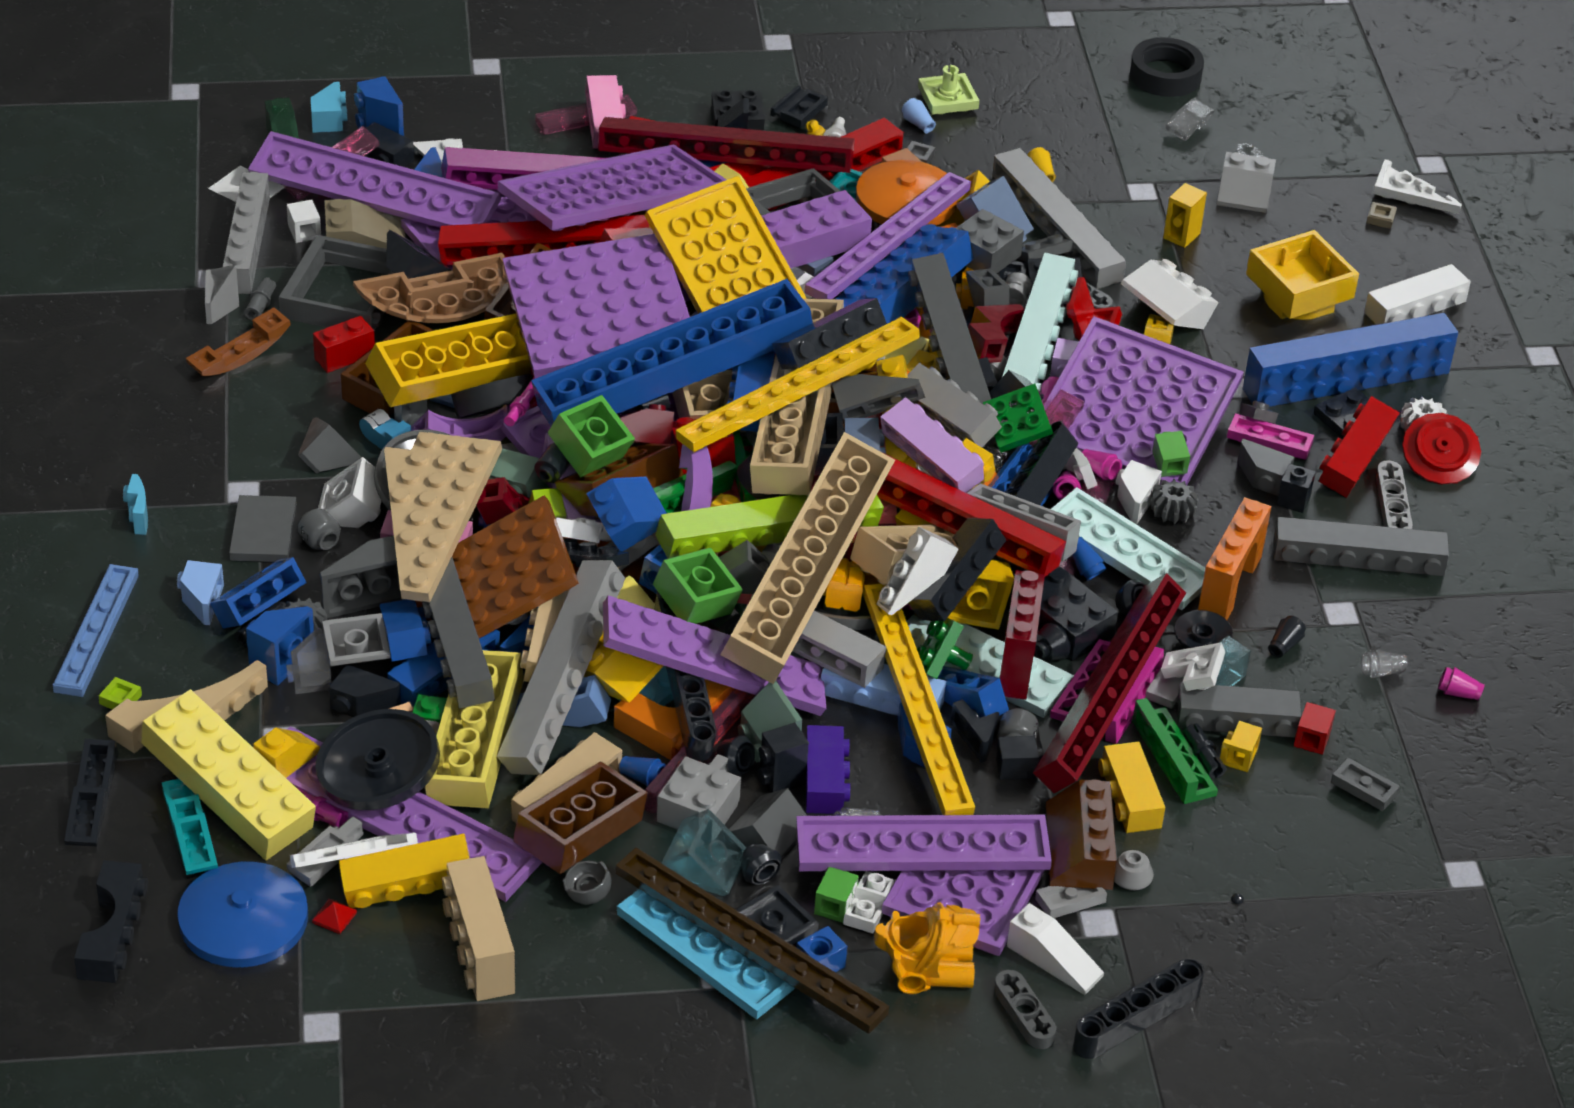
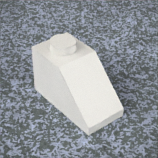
[1116,460,1162,524]

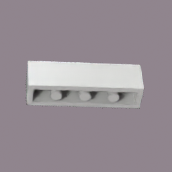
[1364,264,1471,325]

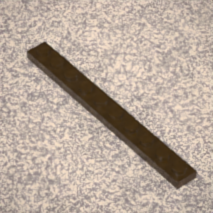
[616,847,889,1034]

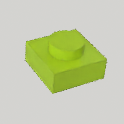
[99,677,142,710]

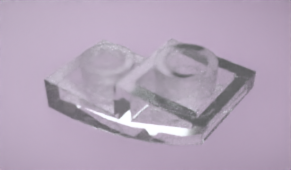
[1166,98,1214,141]

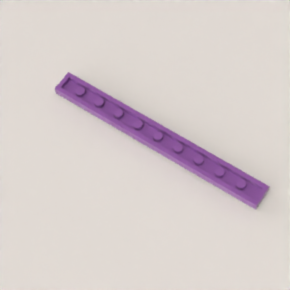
[805,172,971,299]

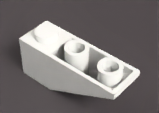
[877,527,958,616]

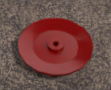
[1402,413,1481,485]

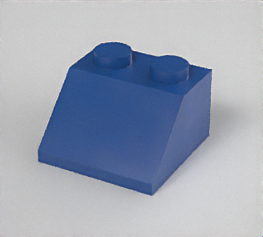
[354,76,404,136]
[586,477,667,551]
[246,606,315,686]

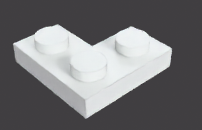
[1161,642,1225,691]

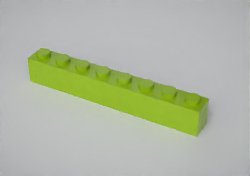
[655,495,884,559]

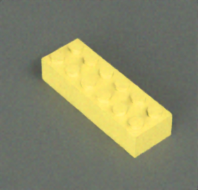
[425,650,524,808]
[141,689,316,861]

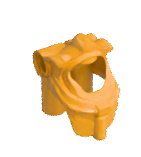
[874,902,980,994]

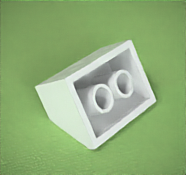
[1121,259,1219,329]

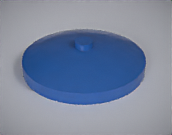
[178,862,308,967]

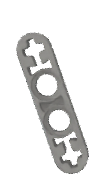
[1375,460,1413,529]

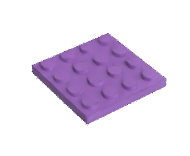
[882,870,1045,956]

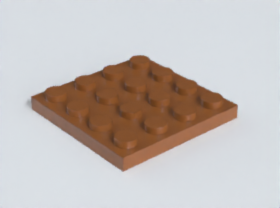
[452,495,579,638]

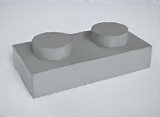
[1035,886,1107,918]

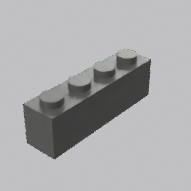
[1177,682,1301,737]

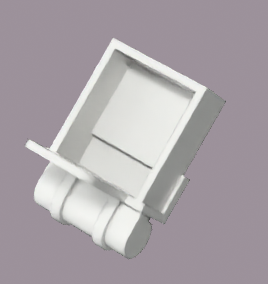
[555,517,612,545]

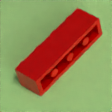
[1318,396,1400,498]

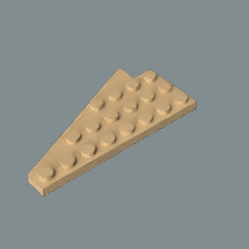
[384,432,502,602]

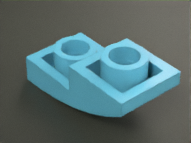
[123,474,148,535]

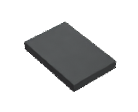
[229,495,297,562]

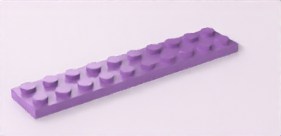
[248,131,501,228]
[286,726,542,902]

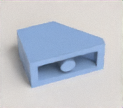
[177,560,224,625]

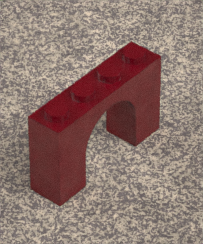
[999,570,1045,700]

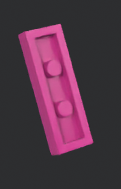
[1227,413,1314,460]

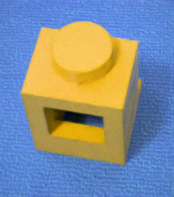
[1220,721,1262,773]

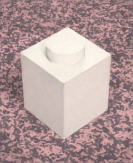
[287,200,321,243]

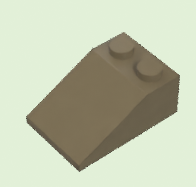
[325,199,405,249]

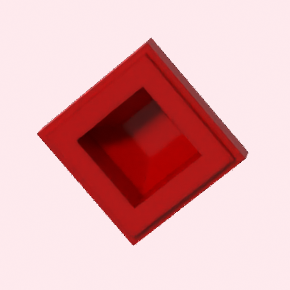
[312,899,357,934]

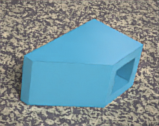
[310,82,347,133]

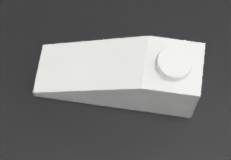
[1007,903,1104,995]

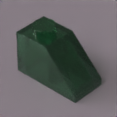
[264,98,299,139]

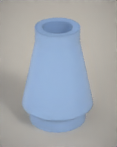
[901,98,936,133]

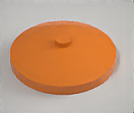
[856,160,958,226]

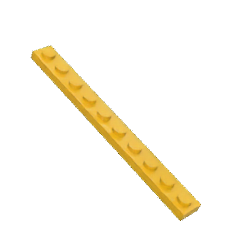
[676,317,920,452]
[862,584,975,815]

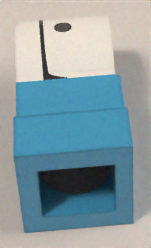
[359,409,411,449]

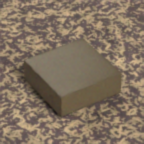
[1366,202,1397,229]

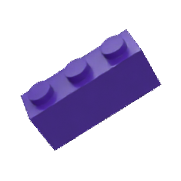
[806,725,850,814]

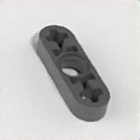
[994,970,1056,1049]

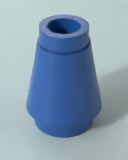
[1072,537,1106,581]
[619,756,667,788]

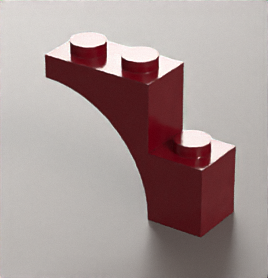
[968,304,1025,363]
[476,477,530,525]

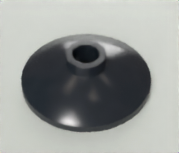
[1174,610,1233,649]

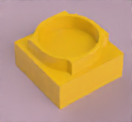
[1246,230,1359,320]

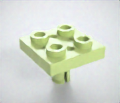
[918,65,979,114]

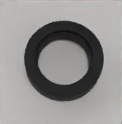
[1130,37,1204,97]
[451,374,533,419]

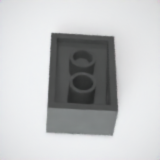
[320,535,405,618]

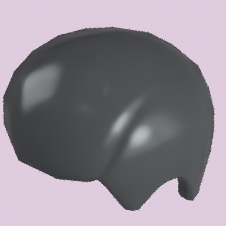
[563,860,612,905]

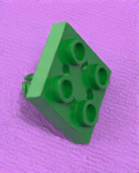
[983,383,1053,453]
[917,618,973,679]

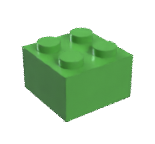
[548,395,635,477]
[653,548,743,624]

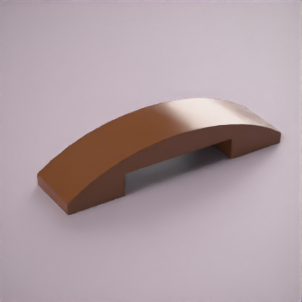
[186,308,291,376]

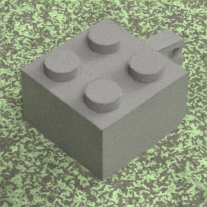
[657,754,741,843]

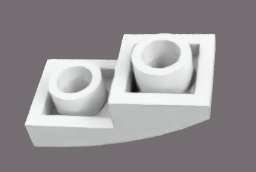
[1063,448,1097,489]
[843,871,896,933]

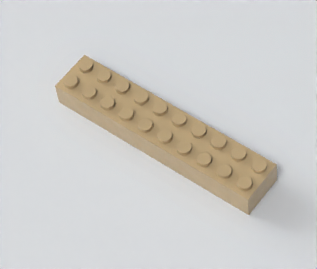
[750,299,844,495]
[720,432,895,684]

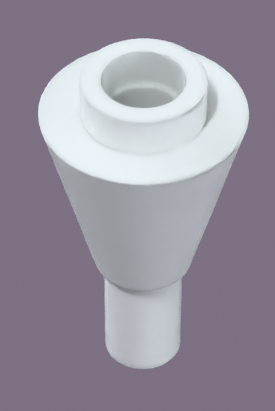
[823,117,846,137]

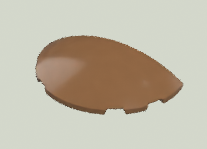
[353,253,507,323]

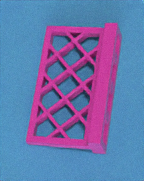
[1050,639,1164,744]

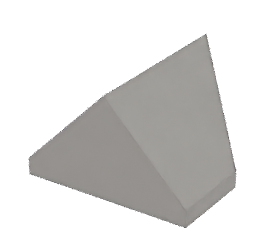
[205,264,239,324]

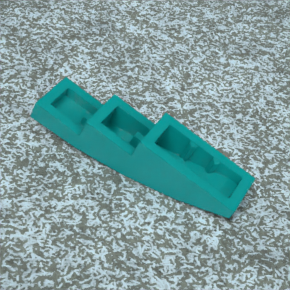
[162,779,218,875]

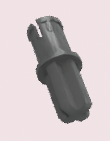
[244,277,276,321]

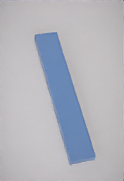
[53,564,139,697]

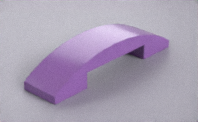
[679,444,713,511]

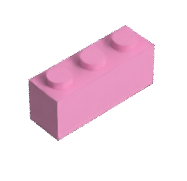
[585,75,626,148]

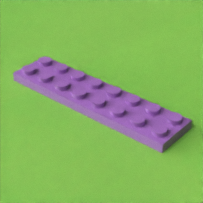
[603,595,826,716]
[796,815,1052,871]

